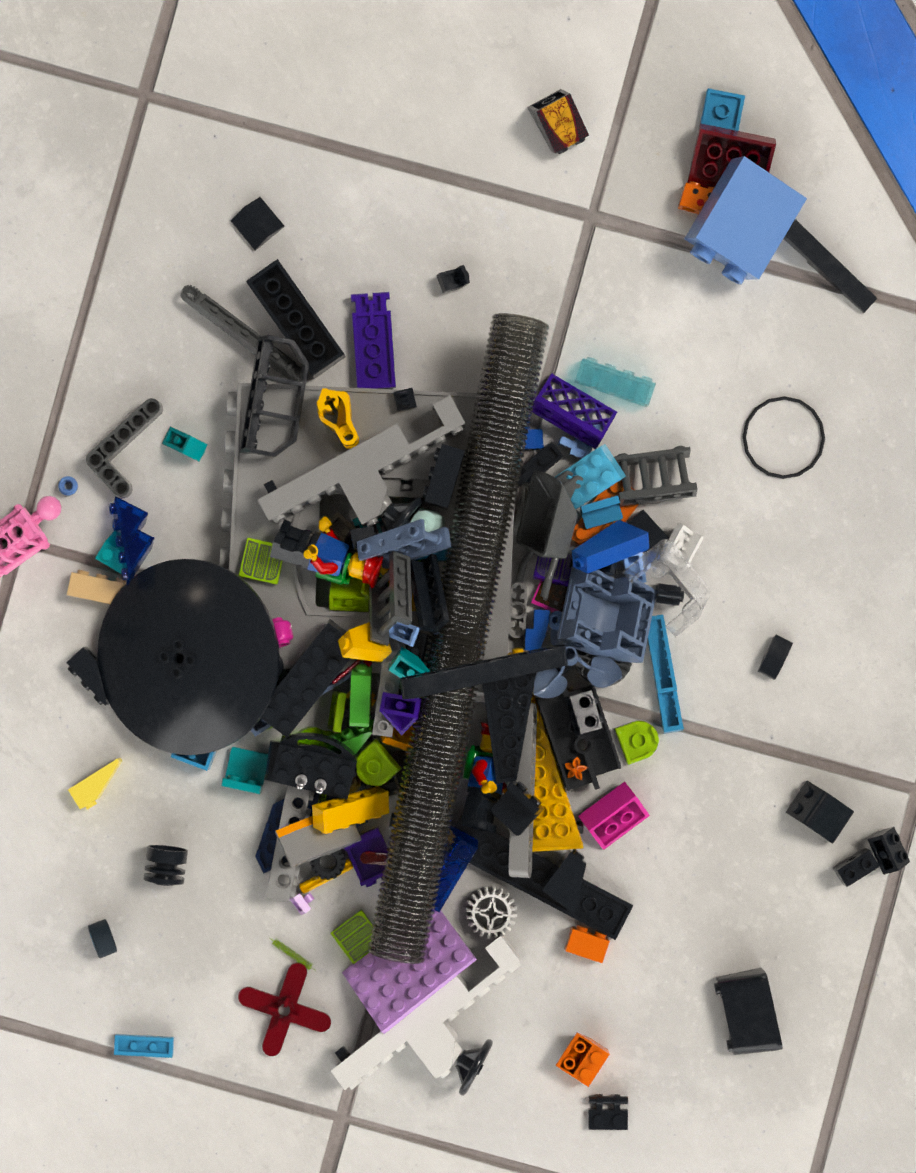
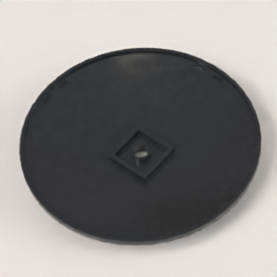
[97,559,280,755]

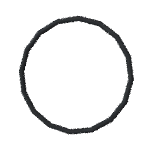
[742,396,825,479]

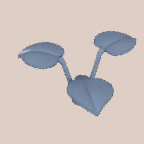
[533,618,622,698]

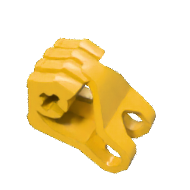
[316,388,359,449]

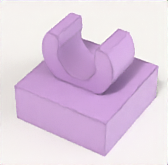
[290,893,315,915]

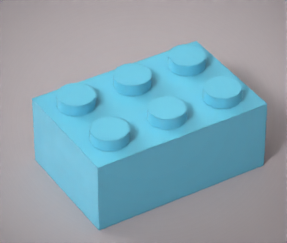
[555,444,626,510]

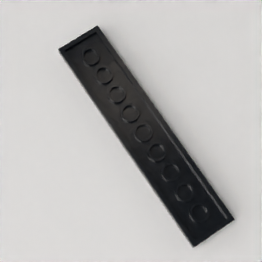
[444,815,633,940]

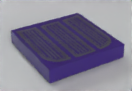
[533,554,572,587]

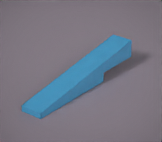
[648,615,684,734]

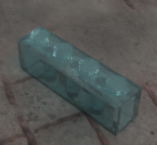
[574,357,656,407]

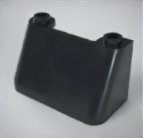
[714,967,783,1055]

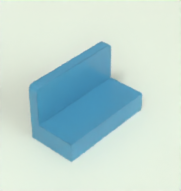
[579,496,623,529]

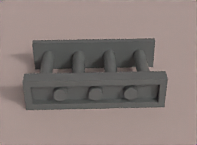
[614,446,698,507]
[369,551,412,646]

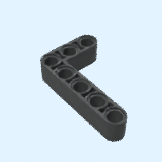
[86,398,163,498]

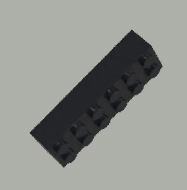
[246,259,346,379]
[261,619,351,738]

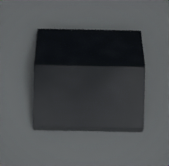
[231,197,285,251]

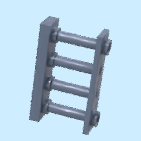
[357,519,451,569]

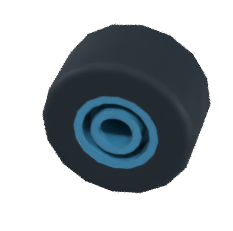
[88,919,117,958]

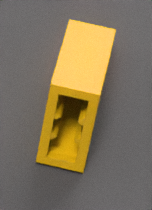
[338,622,392,662]

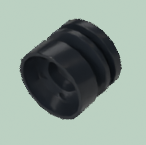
[143,845,188,886]

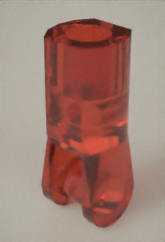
[360,851,397,866]

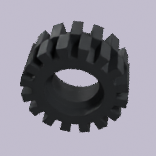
[310,849,346,880]

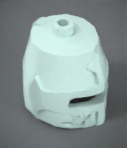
[411,508,445,532]

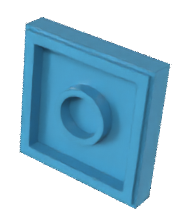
[700,88,745,131]

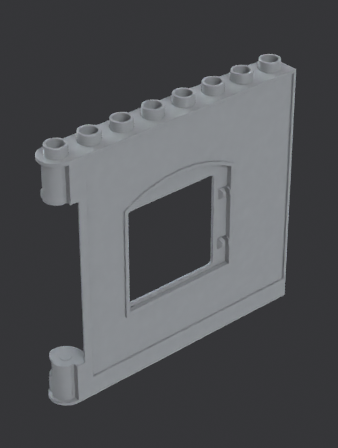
[220,383,519,703]

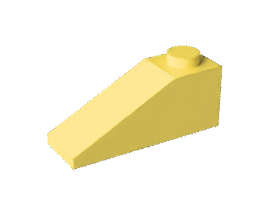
[68,757,122,810]

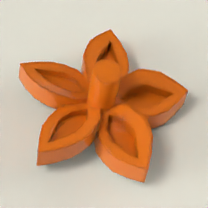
[565,757,588,780]

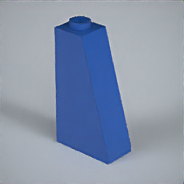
[572,520,649,574]

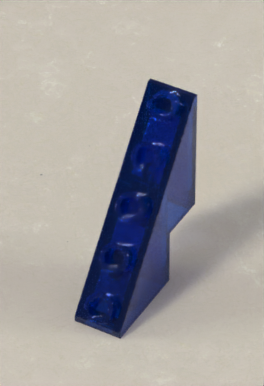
[109,496,155,585]

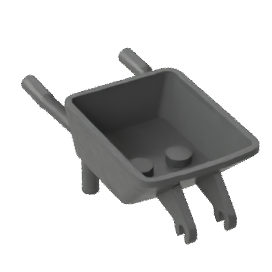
[515,470,583,598]

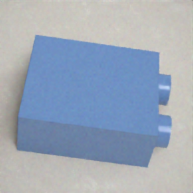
[684,156,807,285]

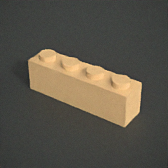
[67,570,127,604]

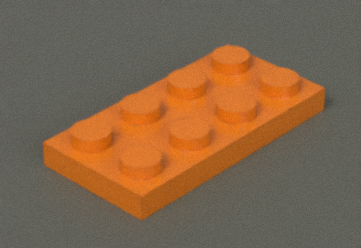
[572,480,639,545]

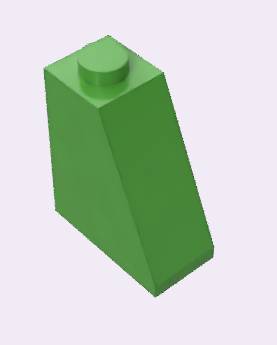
[349,664,372,727]

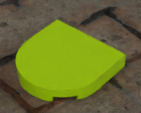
[614,721,659,765]
[356,739,402,786]

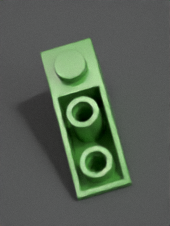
[323,719,374,754]

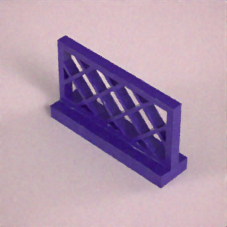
[529,373,618,449]

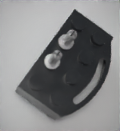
[271,732,357,799]

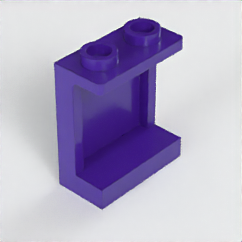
[344,826,397,887]

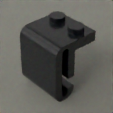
[786,781,854,844]

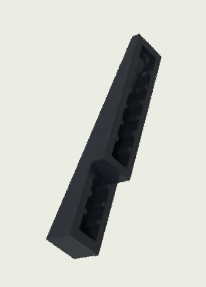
[783,219,877,313]

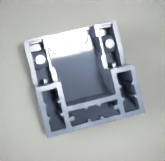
[557,567,657,663]

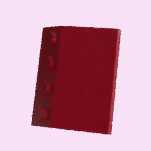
[687,123,776,189]

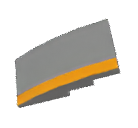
[275,816,362,868]

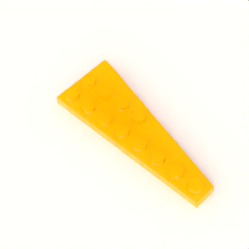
[531,695,583,852]

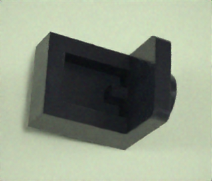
[436,265,470,293]

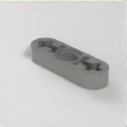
[509,582,527,638]

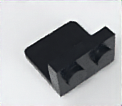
[491,781,545,836]

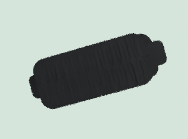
[536,685,621,791]

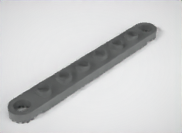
[180,285,309,382]

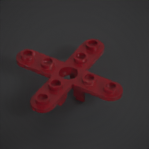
[238,962,331,1056]

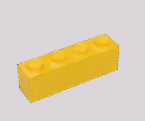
[312,786,389,834]

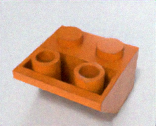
[556,1032,610,1087]

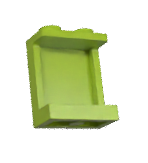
[329,577,369,612]

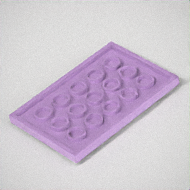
[342,900,477,1034]

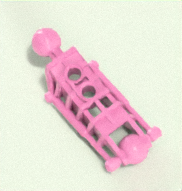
[0,496,62,577]

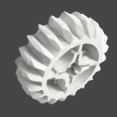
[465,886,517,939]

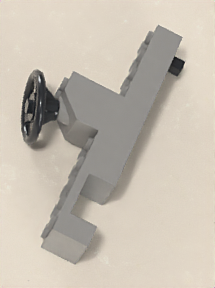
[257,395,465,531]

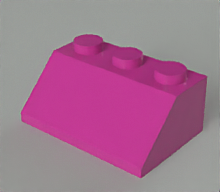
[578,781,650,850]

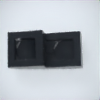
[758,635,793,680]

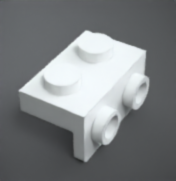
[660,523,703,571]

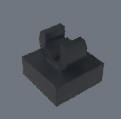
[393,388,417,411]

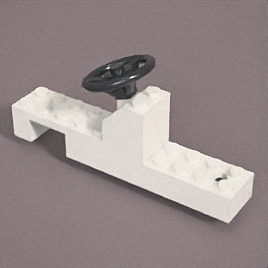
[331,935,522,1096]

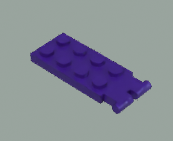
[351,292,396,389]

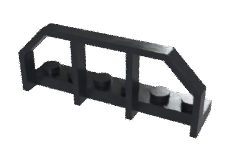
[240,335,309,457]

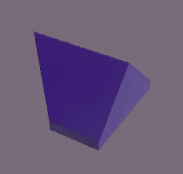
[379,692,421,735]

